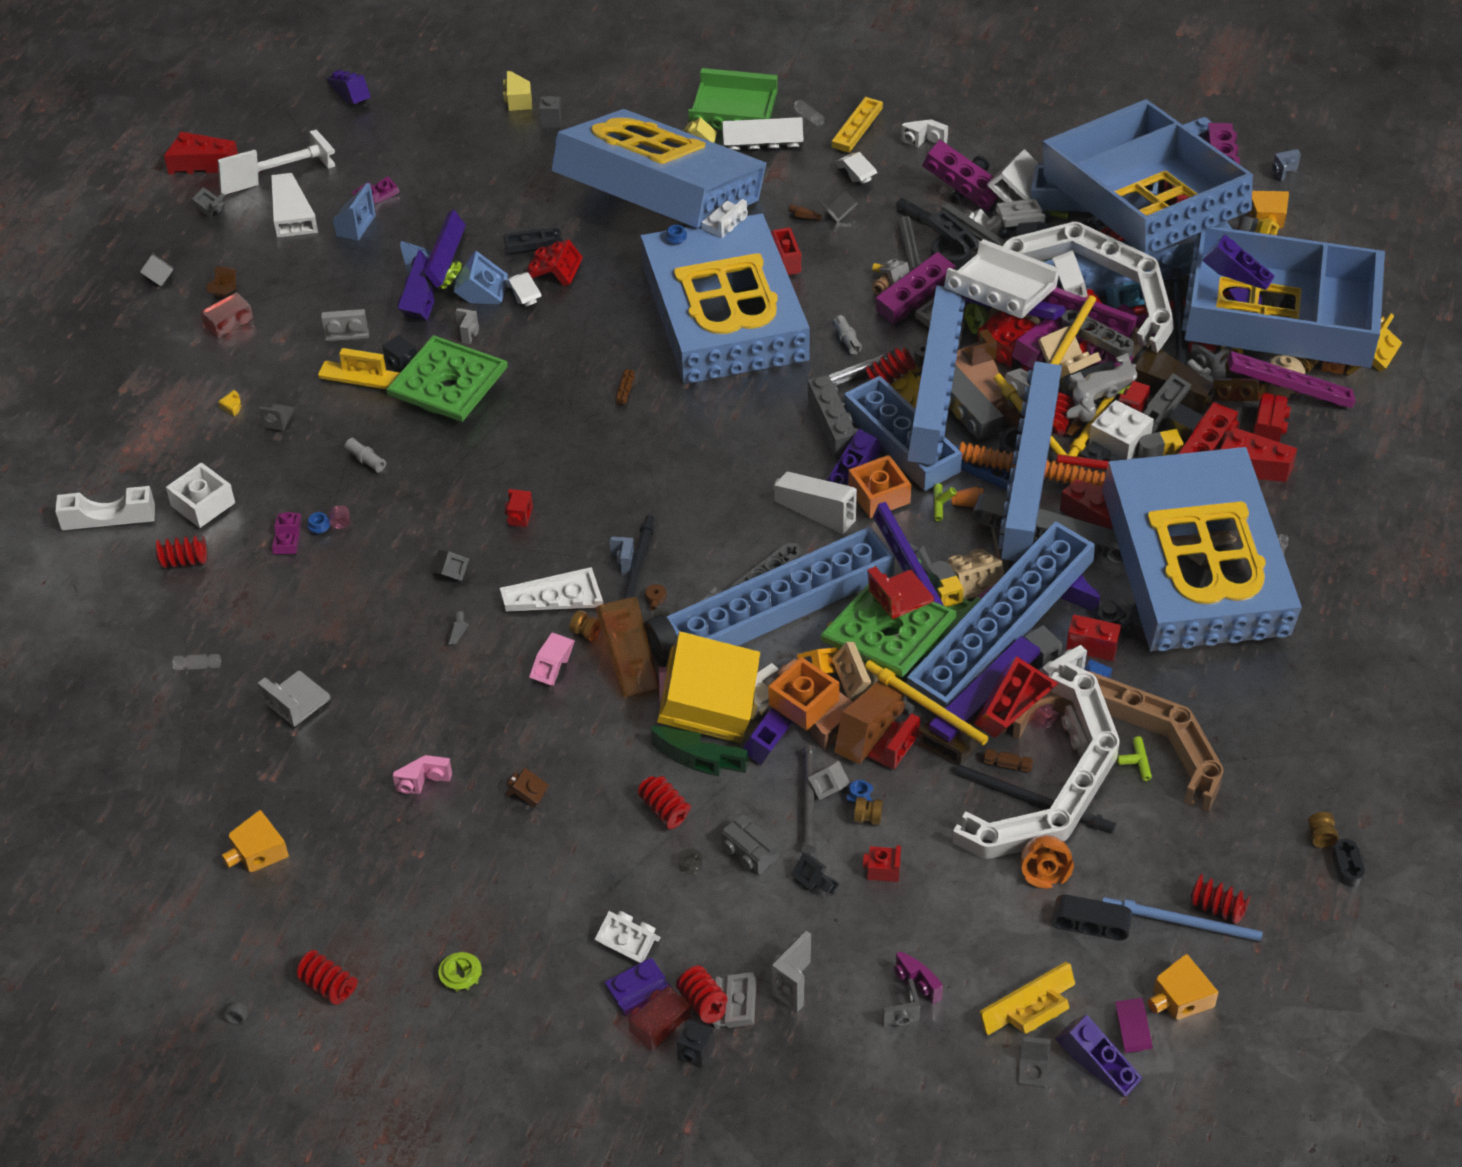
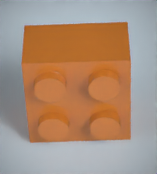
[848,455,911,518]
[768,657,839,731]

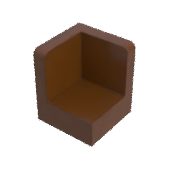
[963,329,997,366]

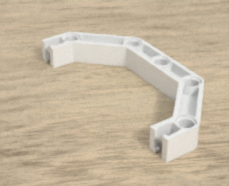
[1002,222,1174,353]
[953,659,1120,859]

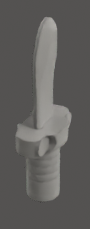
[1186,359,1214,383]

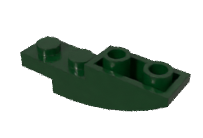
[651,725,748,777]

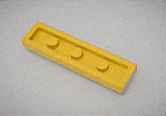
[832,97,883,153]

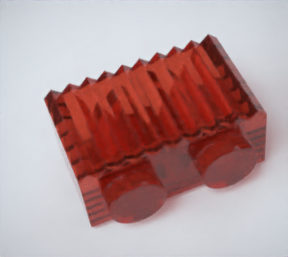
[201,292,253,338]
[628,985,691,1051]

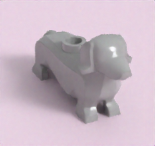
[1066,353,1137,422]

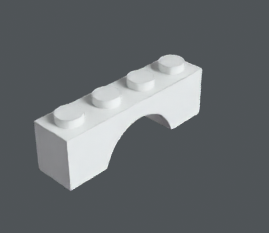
[55,486,155,530]

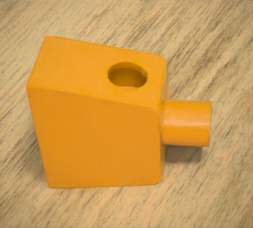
[1248,191,1289,233]
[221,810,289,872]
[1147,954,1219,1020]

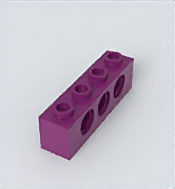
[1206,123,1240,164]
[922,140,1000,212]
[876,252,955,325]
[1012,316,1079,370]

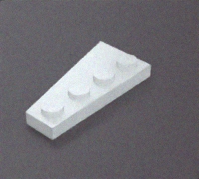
[500,567,604,611]

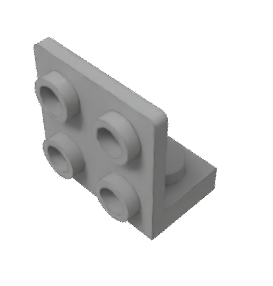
[258,671,331,727]
[771,931,811,1012]

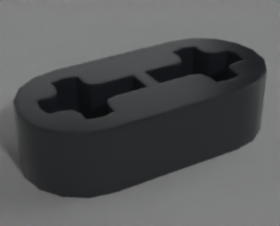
[1333,838,1365,887]

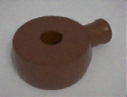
[645,584,667,611]

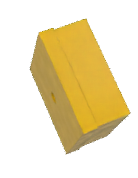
[657,631,760,743]

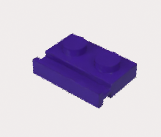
[605,958,672,1016]

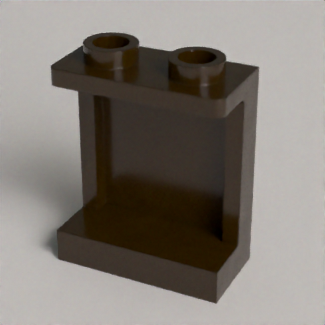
[1213,360,1271,401]

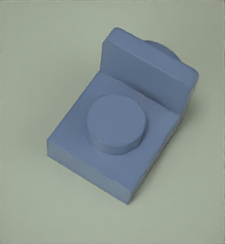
[1272,149,1301,181]
[610,537,634,574]

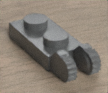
[1143,373,1192,433]

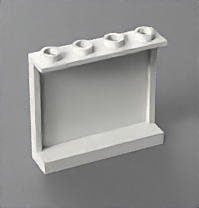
[944,239,1060,319]

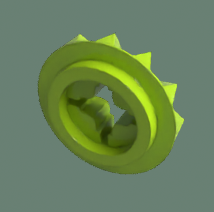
[438,260,462,289]
[439,952,482,992]

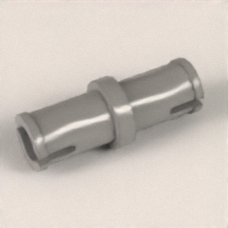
[832,315,862,355]
[345,438,386,473]

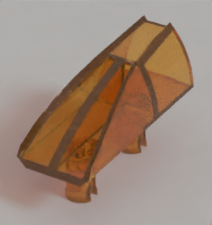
[595,597,659,697]

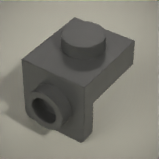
[190,187,226,218]

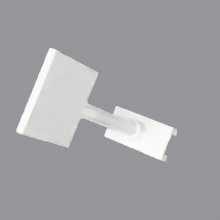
[218,130,335,195]

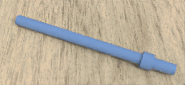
[1103,897,1263,942]

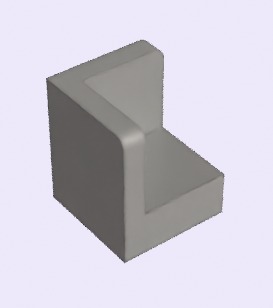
[140,253,173,286]
[808,761,850,800]

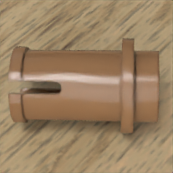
[872,273,890,295]

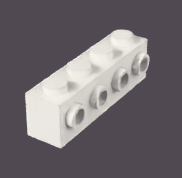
[722,117,803,151]

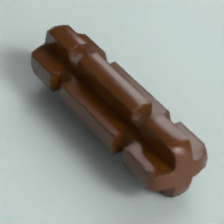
[615,369,635,405]
[983,749,1034,772]

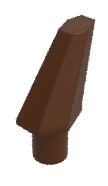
[788,204,822,220]
[1066,418,1086,436]

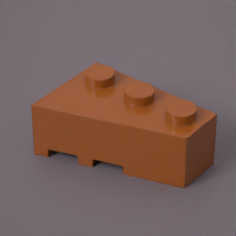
[834,681,905,764]

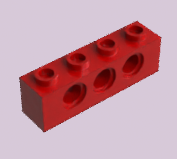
[1179,402,1239,454]

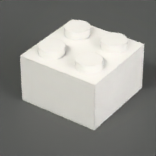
[1089,400,1154,460]
[166,462,235,528]

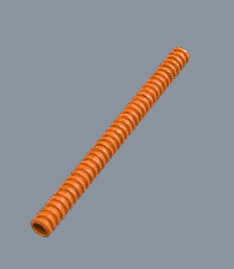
[958,441,1106,487]

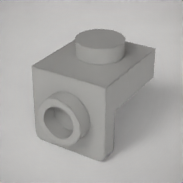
[880,259,910,286]
[455,308,479,344]

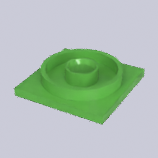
[386,335,508,422]
[820,584,956,677]

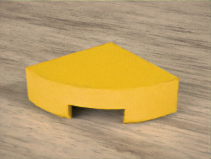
[218,390,241,417]

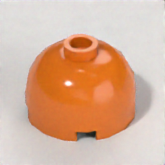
[1020,835,1074,889]

